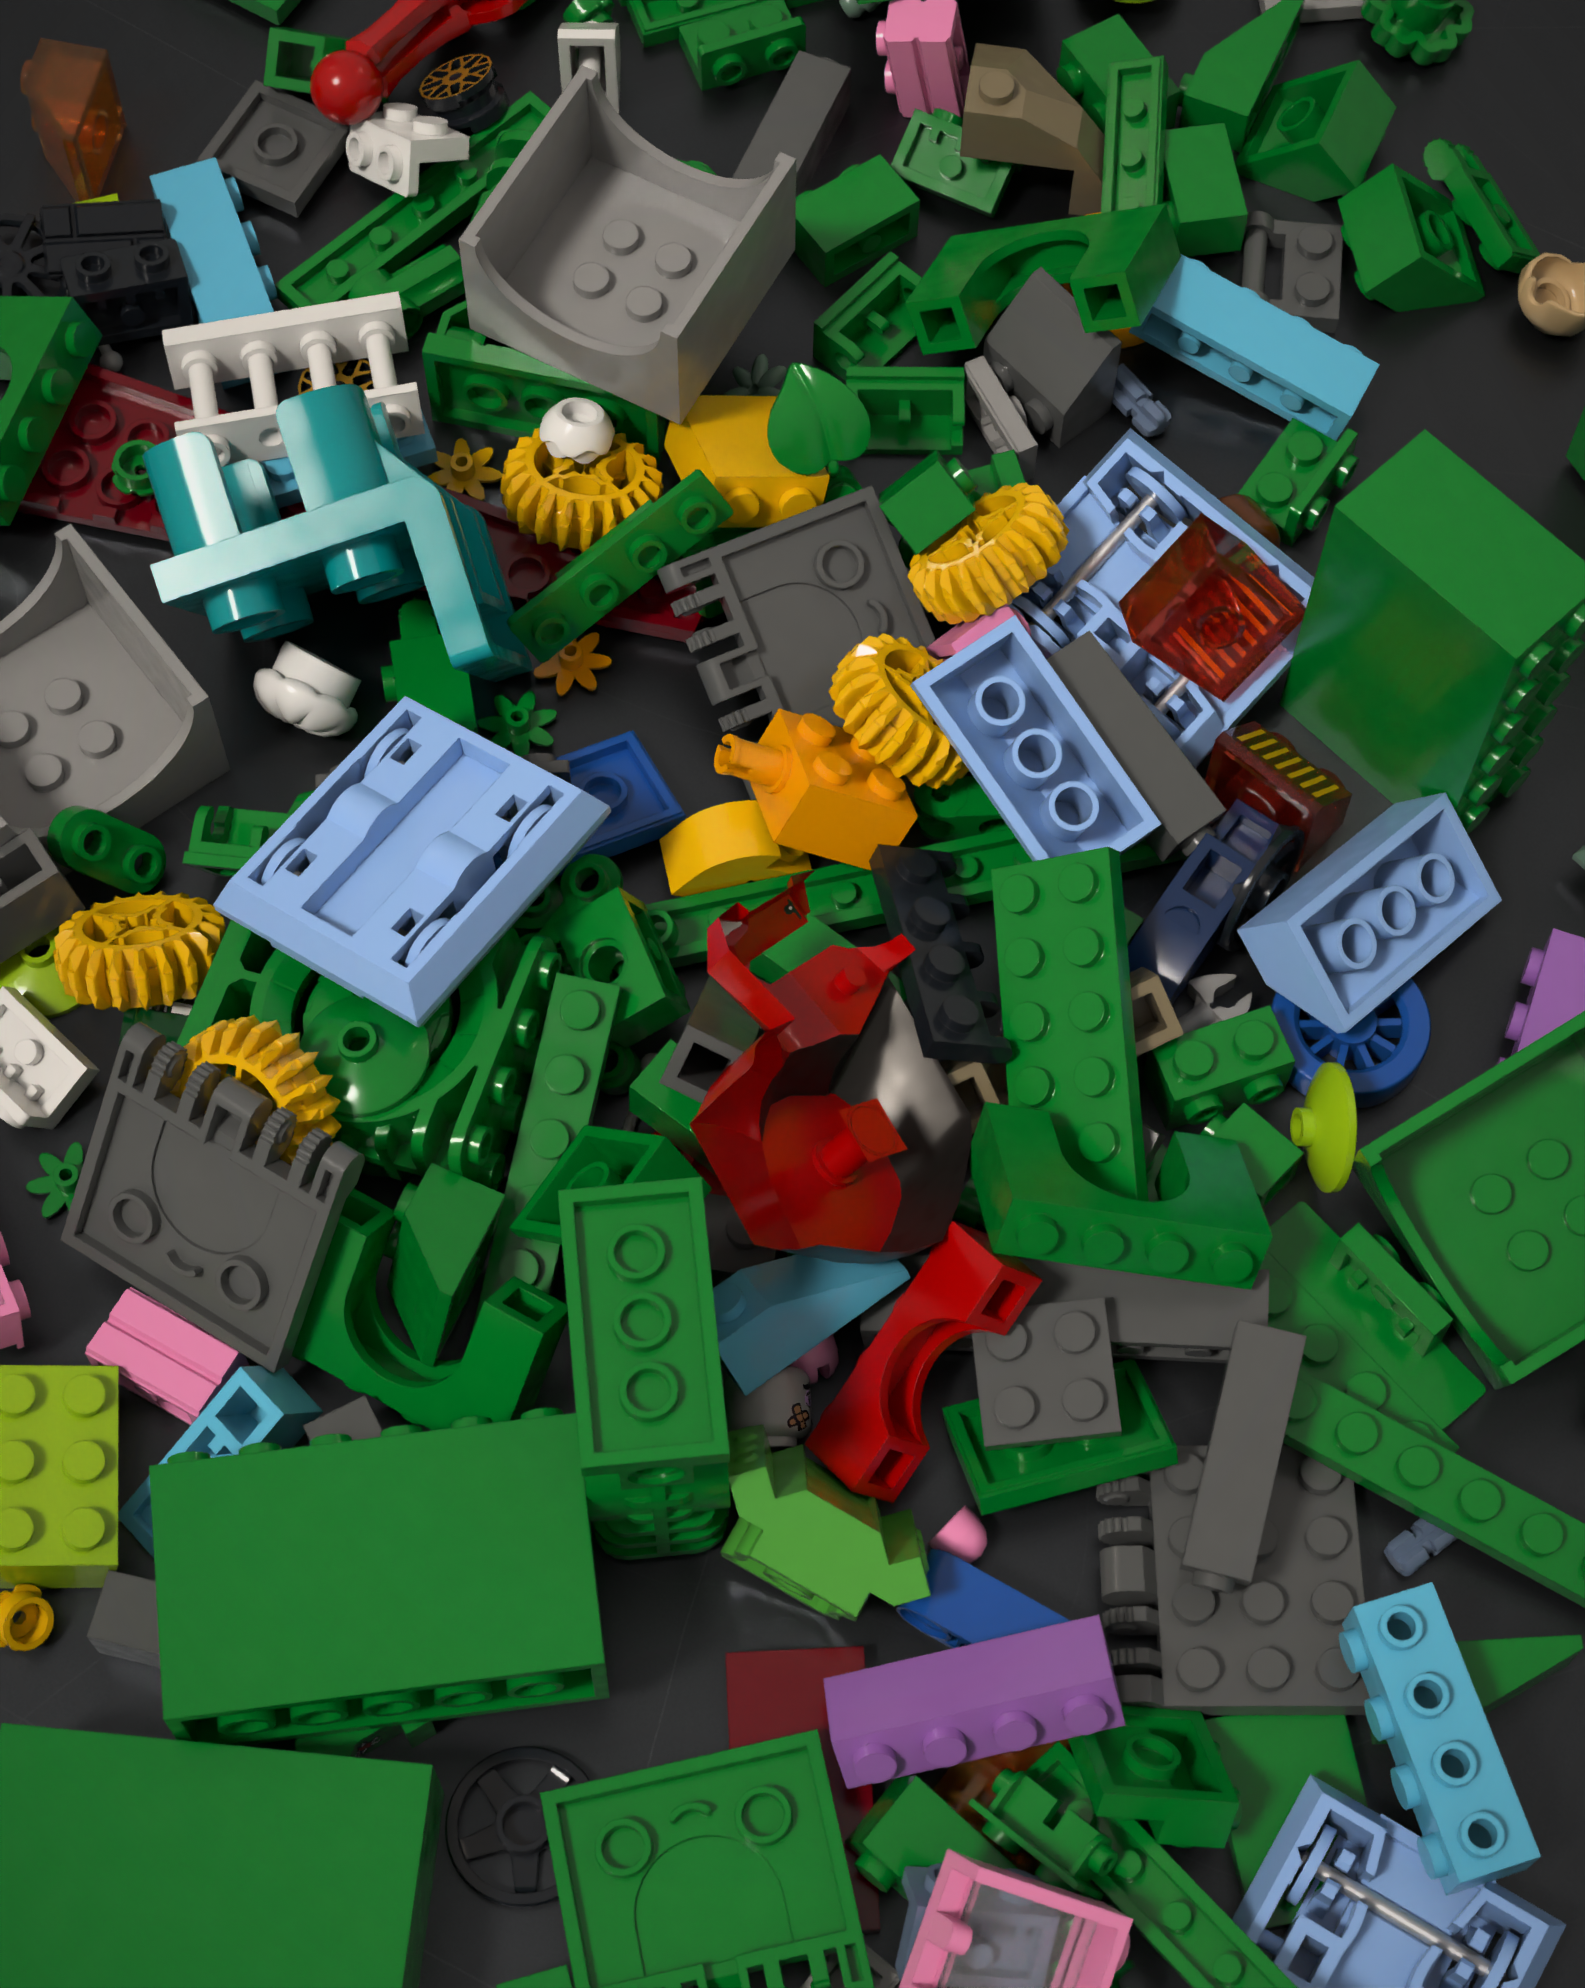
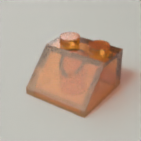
[20,38,126,202]

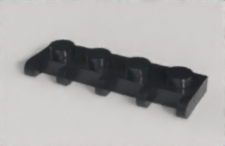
[869,844,1013,1064]

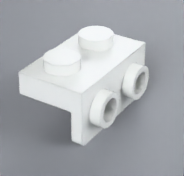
[346,103,470,197]
[0,986,100,1129]

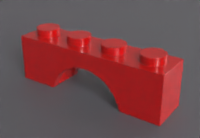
[805,1221,1042,1503]

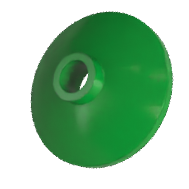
[300,995,431,1117]

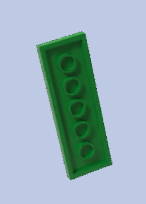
[991,847,1149,1202]

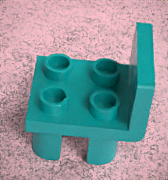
[142,384,533,682]

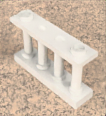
[162,291,425,467]

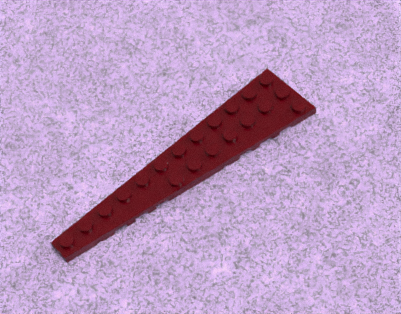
[17,363,707,642]

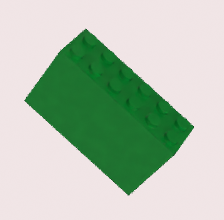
[1279,429,1585,834]
[149,1407,610,1746]
[0,1723,445,1988]

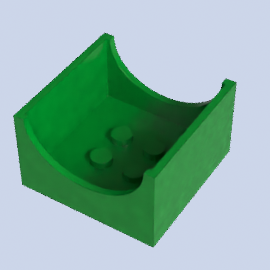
[1352,1011,1585,1390]

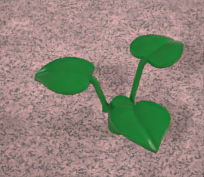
[767,362,982,570]

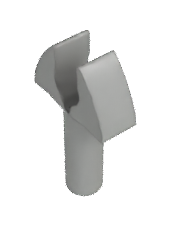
[1145,973,1252,1055]

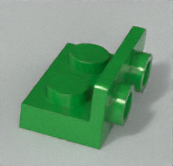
[678,0,806,91]
[890,108,1024,219]
[1238,418,1360,547]

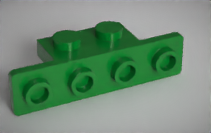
[507,470,733,662]
[1267,1202,1486,1431]

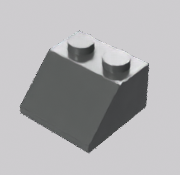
[983,267,1122,448]

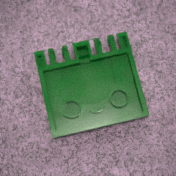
[540,1729,875,1988]

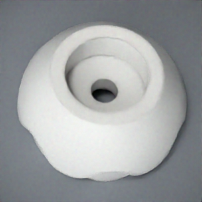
[539,397,615,464]

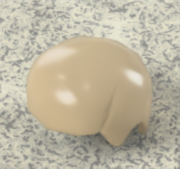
[1518,252,1585,337]

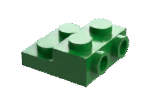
[1068,1705,1242,1849]

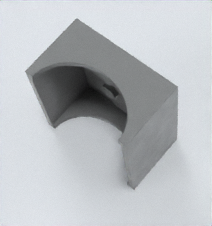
[458,65,796,425]
[0,523,230,875]

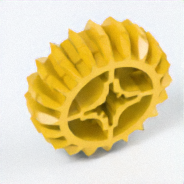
[500,428,663,553]
[907,482,1069,625]
[828,633,969,789]
[53,891,226,1012]
[170,1015,342,1165]

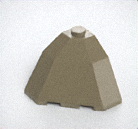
[960,43,1105,216]

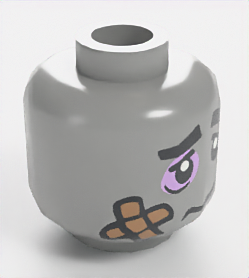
[723,1366,813,1453]

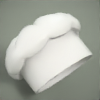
[253,640,361,737]

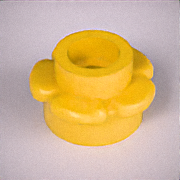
[0,1583,54,1651]

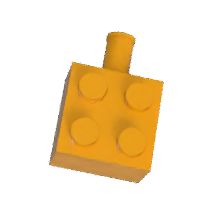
[714,708,918,871]

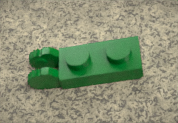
[1422,138,1540,274]

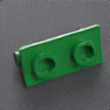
[968,1768,1118,1900]

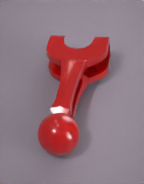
[310,0,527,125]

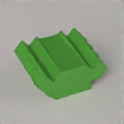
[720,1424,931,1621]

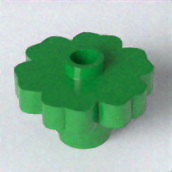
[1360,0,1474,65]

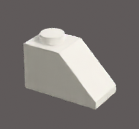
[557,21,621,114]

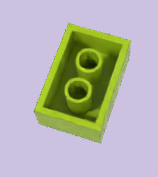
[0,1365,119,1589]

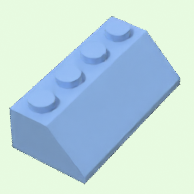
[910,615,1161,861]
[1237,792,1502,1033]

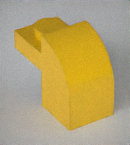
[659,800,812,897]

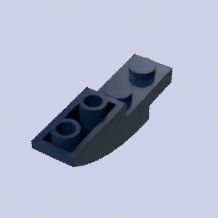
[1128,799,1282,1005]

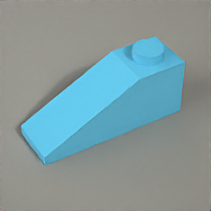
[713,1254,911,1396]
[118,1366,323,1558]

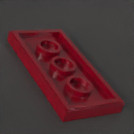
[725,1646,880,1934]

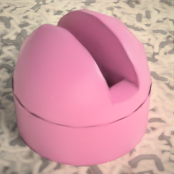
[789,1334,839,1384]
[927,1505,987,1564]

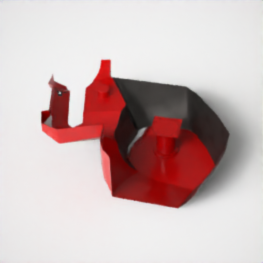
[689,870,972,1264]

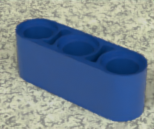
[896,1549,1070,1649]

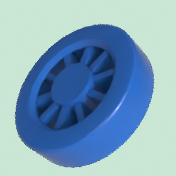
[1271,978,1431,1109]

